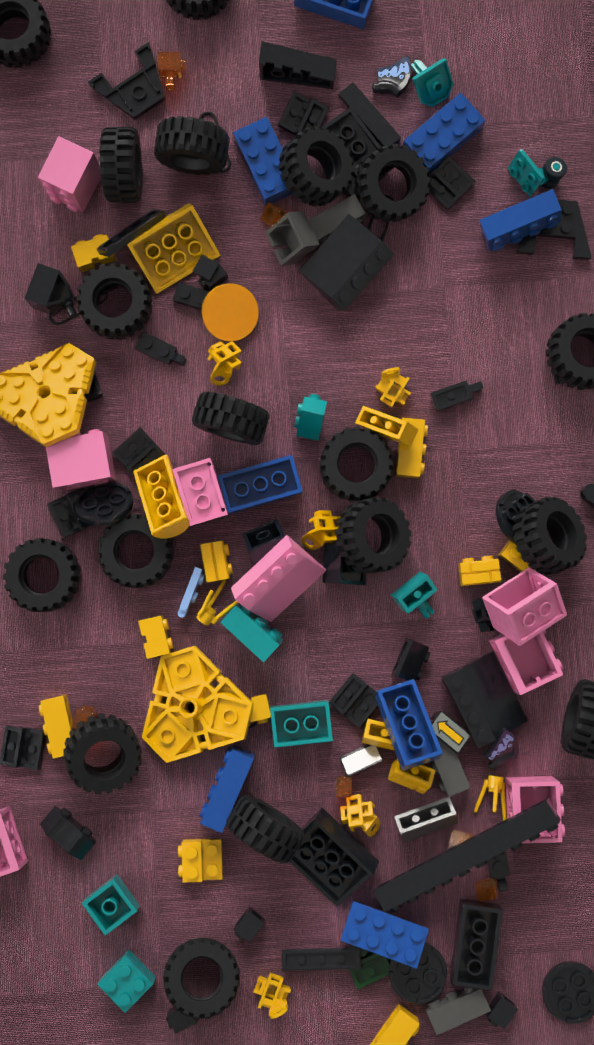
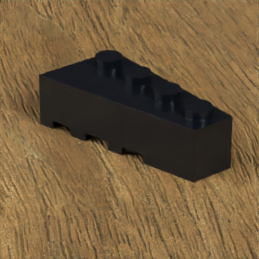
[259,41,337,89]

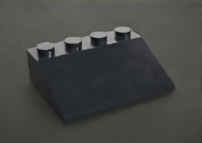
[298,214,394,311]
[441,651,528,749]
[290,808,380,906]

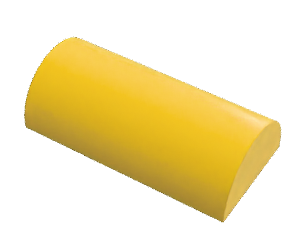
[133,454,190,539]

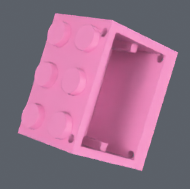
[38,136,101,213]
[46,429,116,492]
[172,458,229,526]
[482,568,567,646]
[489,630,563,695]
[505,776,565,843]
[0,806,28,877]

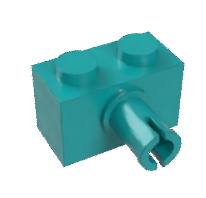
[294,394,327,441]
[391,572,438,618]

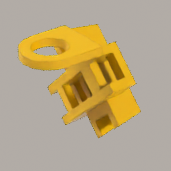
[207,341,242,386]
[375,367,411,407]
[301,510,341,550]
[340,794,381,837]
[253,972,291,1019]

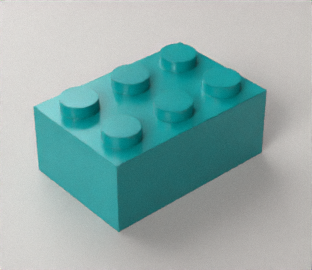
[220,603,284,663]
[270,700,333,748]

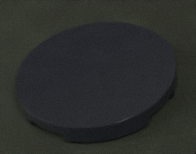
[75,482,134,526]
[496,489,536,544]
[388,942,447,1004]
[542,961,594,1024]

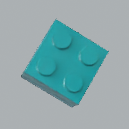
[82,874,140,935]
[97,949,156,1013]

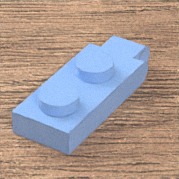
[178,567,205,618]

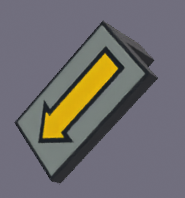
[431,711,471,754]

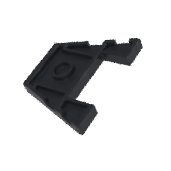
[88,42,165,120]
[516,199,591,260]

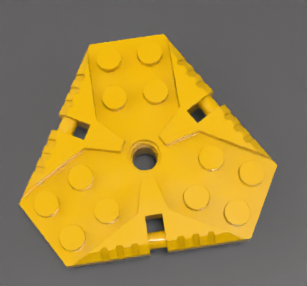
[0,343,96,447]
[142,646,254,763]

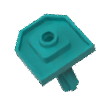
[411,58,454,107]

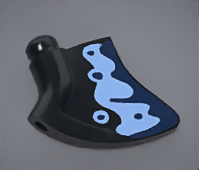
[372,56,411,98]
[483,727,519,771]

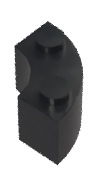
[40,806,96,860]

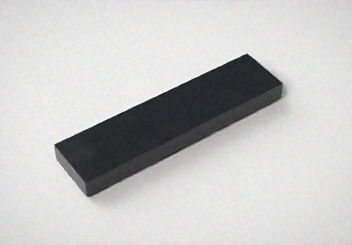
[338,82,401,147]
[97,209,166,257]
[282,948,361,971]

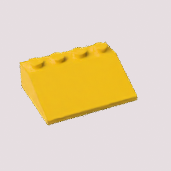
[127,203,220,294]

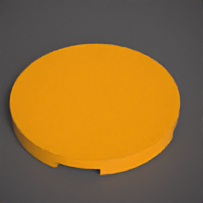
[202,283,259,341]

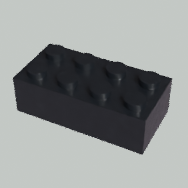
[450,898,503,991]

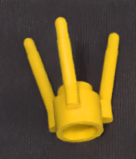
[196,580,239,626]
[474,775,507,821]

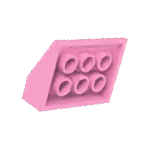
[231,535,326,622]

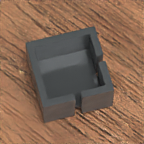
[265,211,320,266]

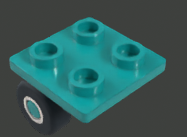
[507,149,567,196]

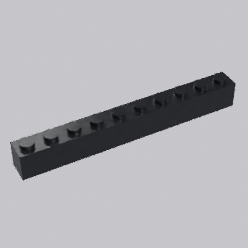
[373,798,561,912]

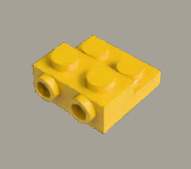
[178,838,223,883]

